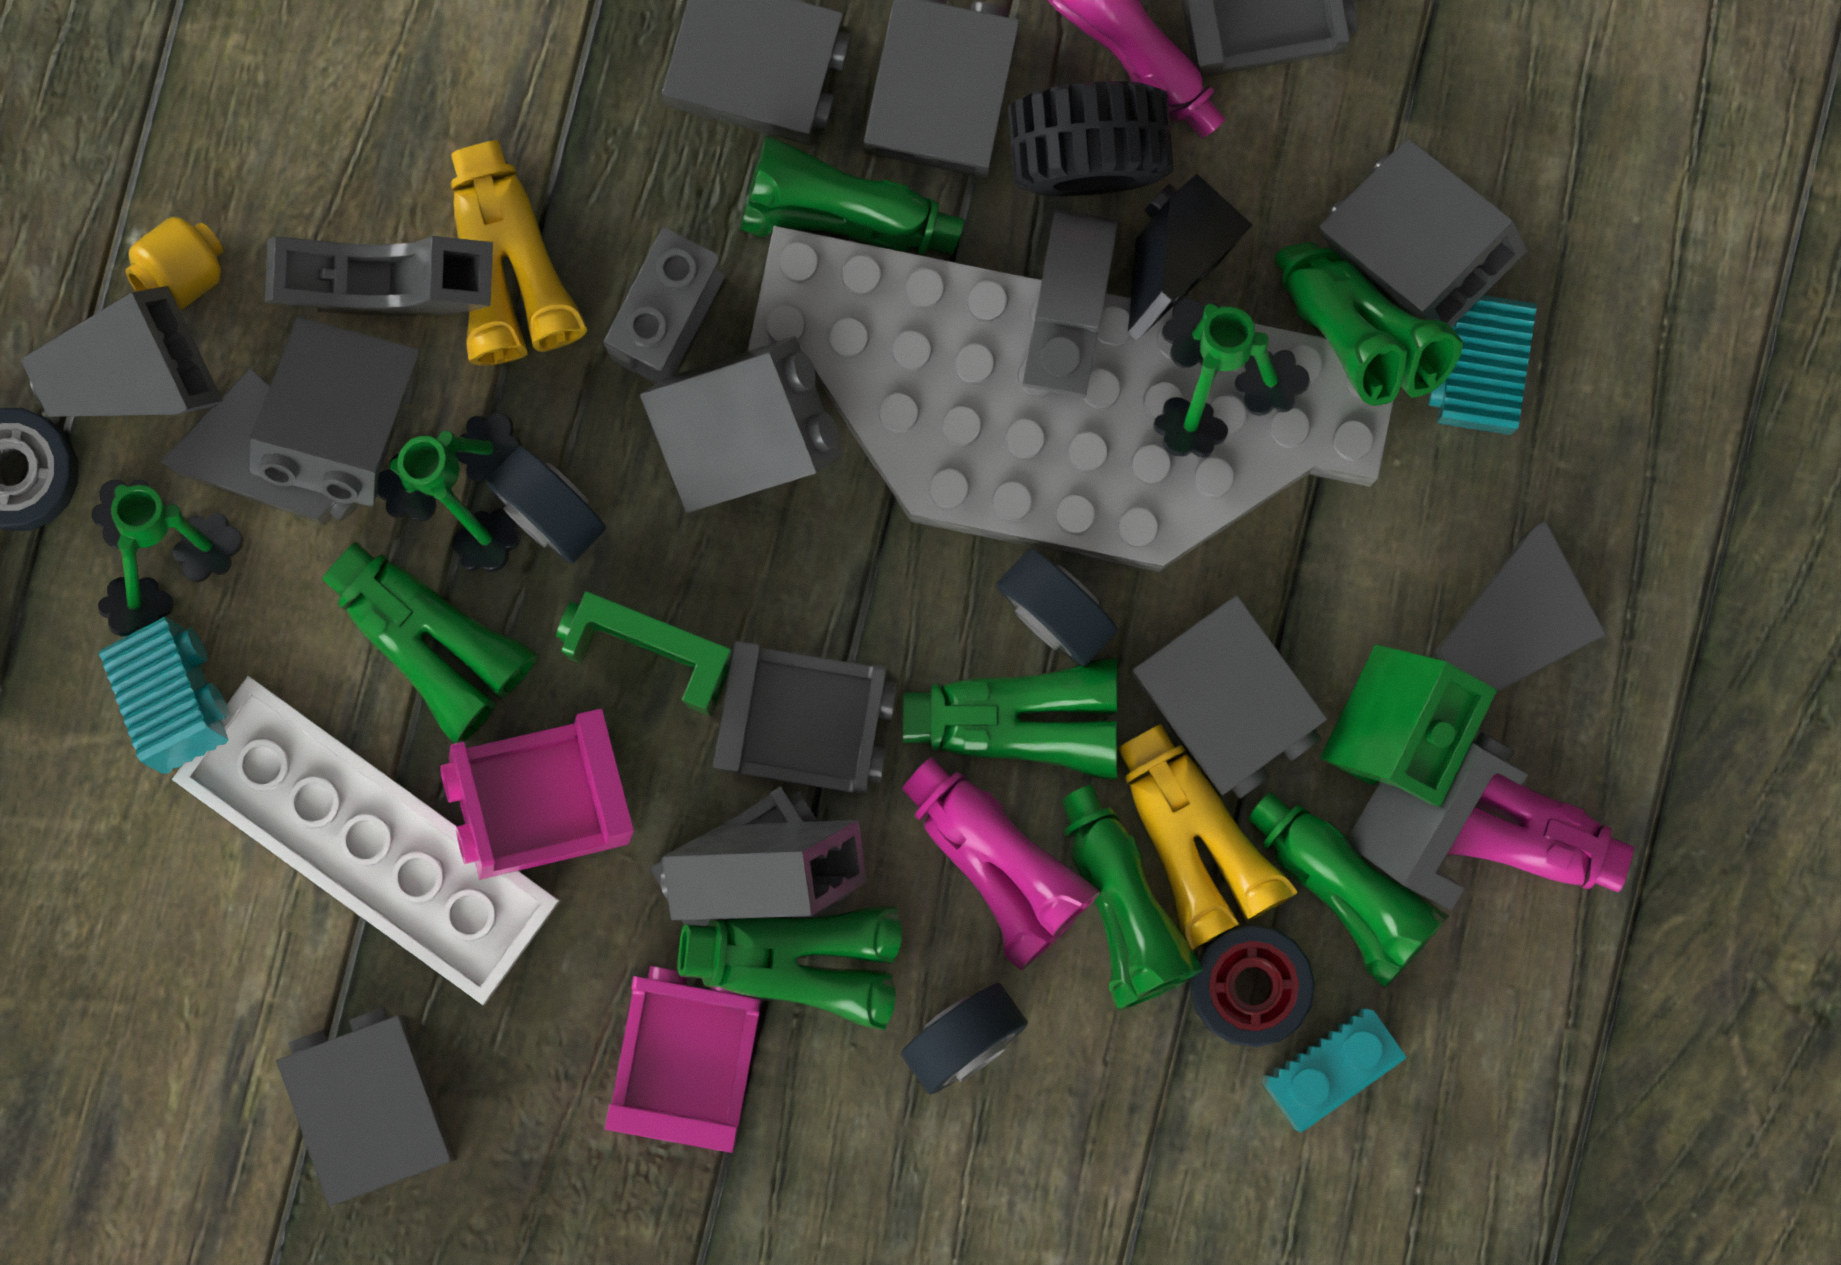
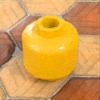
[125,217,223,311]

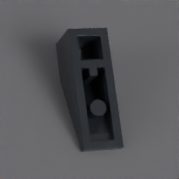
[1128,174,1253,341]

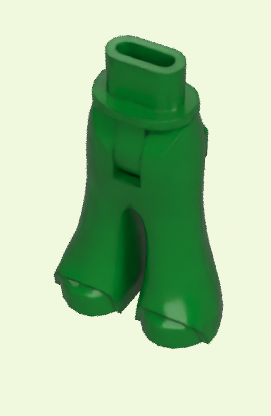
[740,135,964,256]
[1274,242,1463,406]
[322,542,540,744]
[903,658,1118,781]
[1061,784,1203,1011]
[1248,791,1449,988]
[677,906,902,1030]

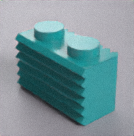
[1428,295,1537,435]
[98,616,229,774]
[1262,1008,1407,1133]

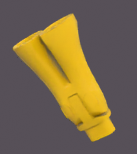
[451,140,588,366]
[1117,724,1298,951]

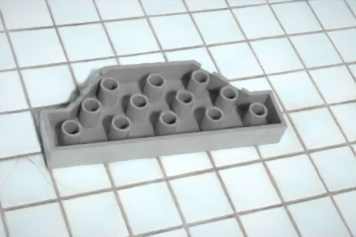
[748,226,1393,572]

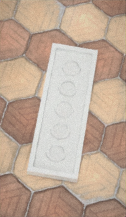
[172,676,560,1005]

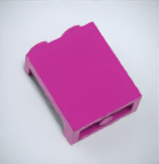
[440,708,634,880]
[605,966,762,1153]

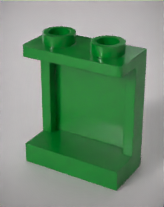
[556,591,733,717]
[1320,644,1497,807]

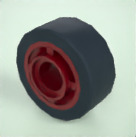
[1190,925,1315,1047]

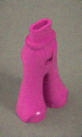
[1047,0,1226,139]
[902,757,1101,971]
[1447,773,1634,892]

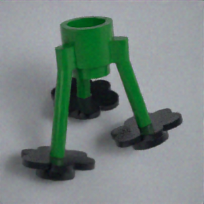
[1153,298,1310,458]
[377,413,522,572]
[91,479,243,636]

